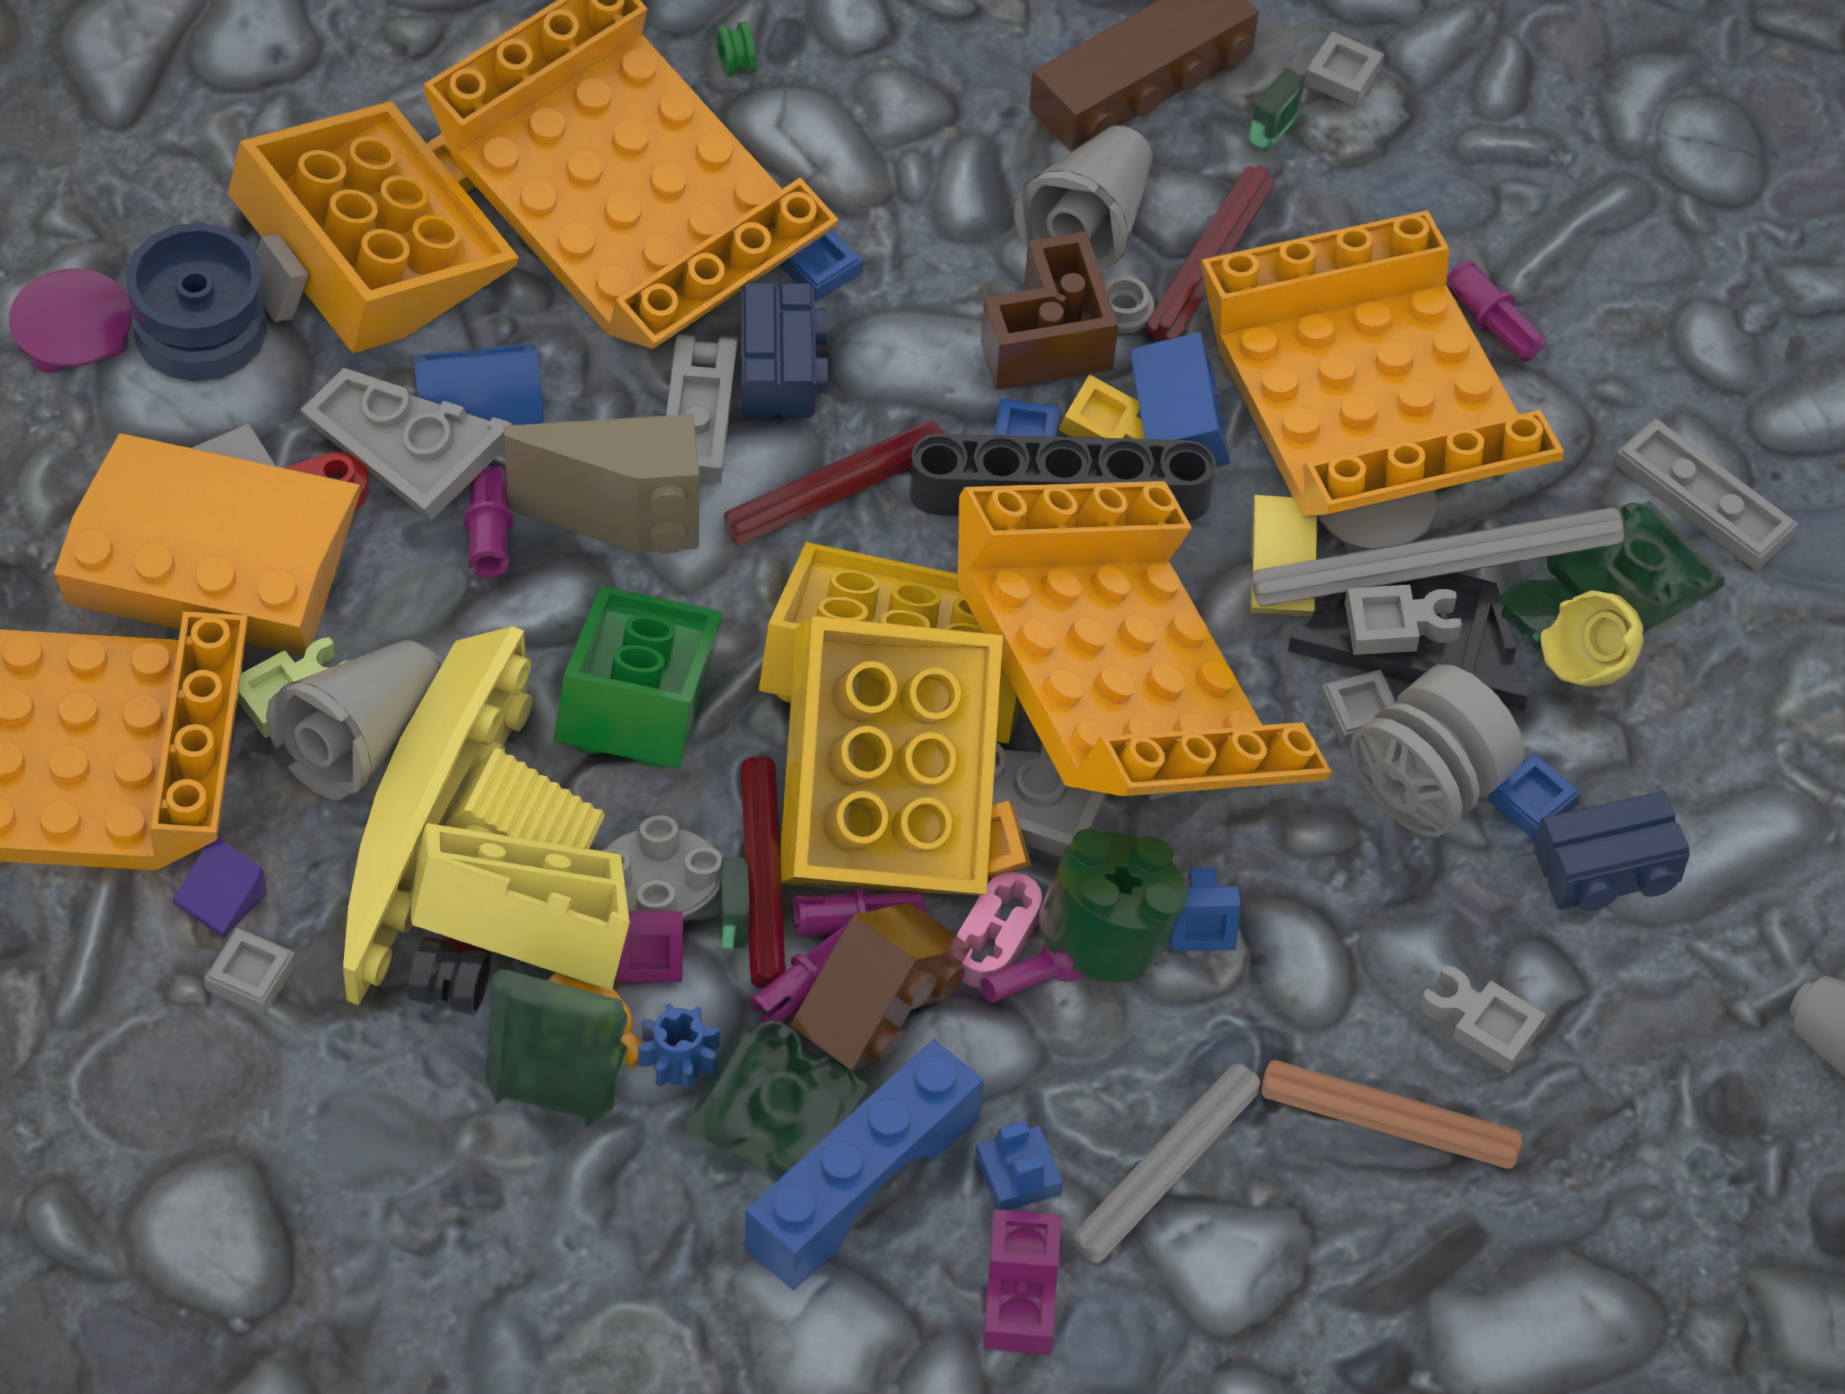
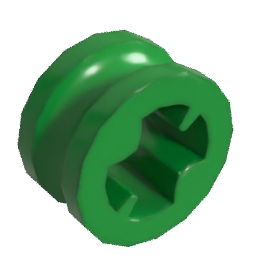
[715,21,757,78]

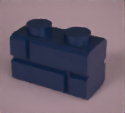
[740,283,828,418]
[1534,791,1690,911]

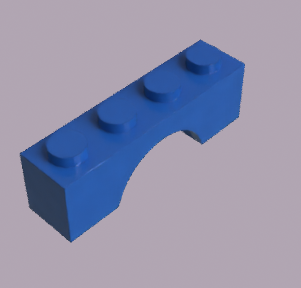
[745,1039,983,1291]

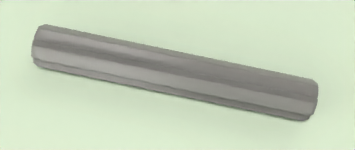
[1072,1063,1261,1264]

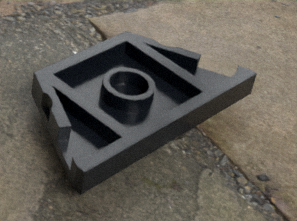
[1288,573,1530,710]

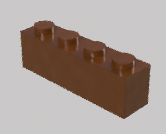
[1029,0,1259,152]

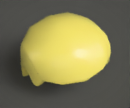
[1540,590,1644,687]

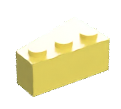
[410,823,630,990]

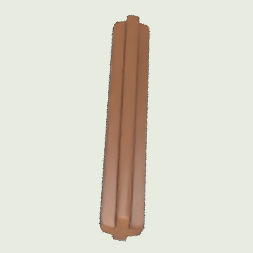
[1261,1060,1522,1169]

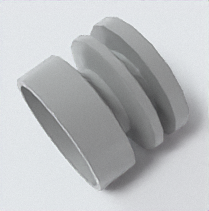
[1350,664,1525,837]

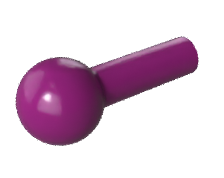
[980,943,1085,1003]

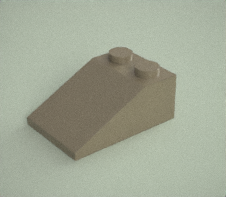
[504,414,700,554]

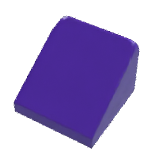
[173,837,267,938]

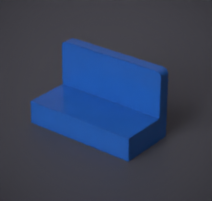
[1130,332,1231,467]
[412,343,544,425]

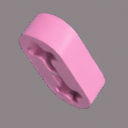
[957,872,1042,988]

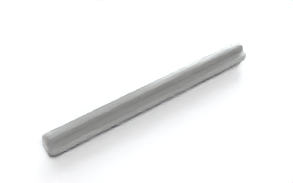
[1252,507,1624,607]

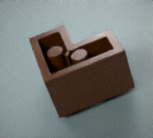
[981,231,1118,390]
[790,902,971,1071]

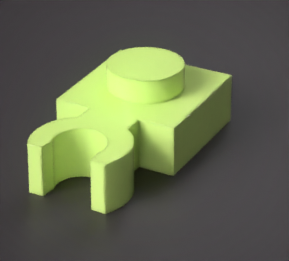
[237,637,347,738]

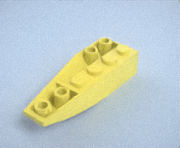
[343,626,533,1005]

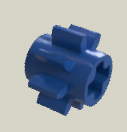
[638,1003,720,1090]

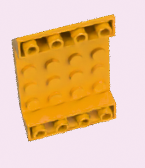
[423,0,839,349]
[1201,210,1564,516]
[958,481,1332,796]
[0,611,248,871]

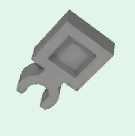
[1345,585,1462,655]
[1420,965,1547,1074]

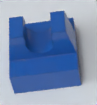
[1169,867,1241,951]
[975,1120,1063,1210]

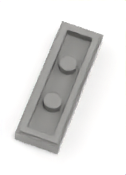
[1614,418,1798,571]

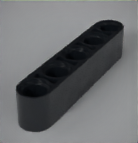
[909,434,1216,521]

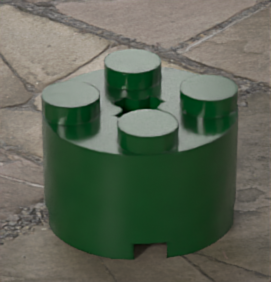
[1038,829,1187,982]

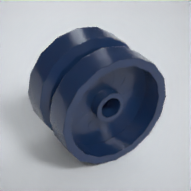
[126,223,267,382]

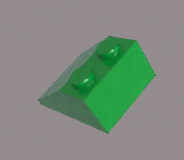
[554,585,723,769]

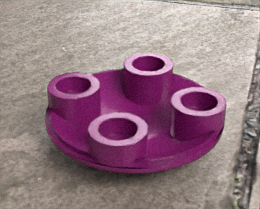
[9,269,132,373]

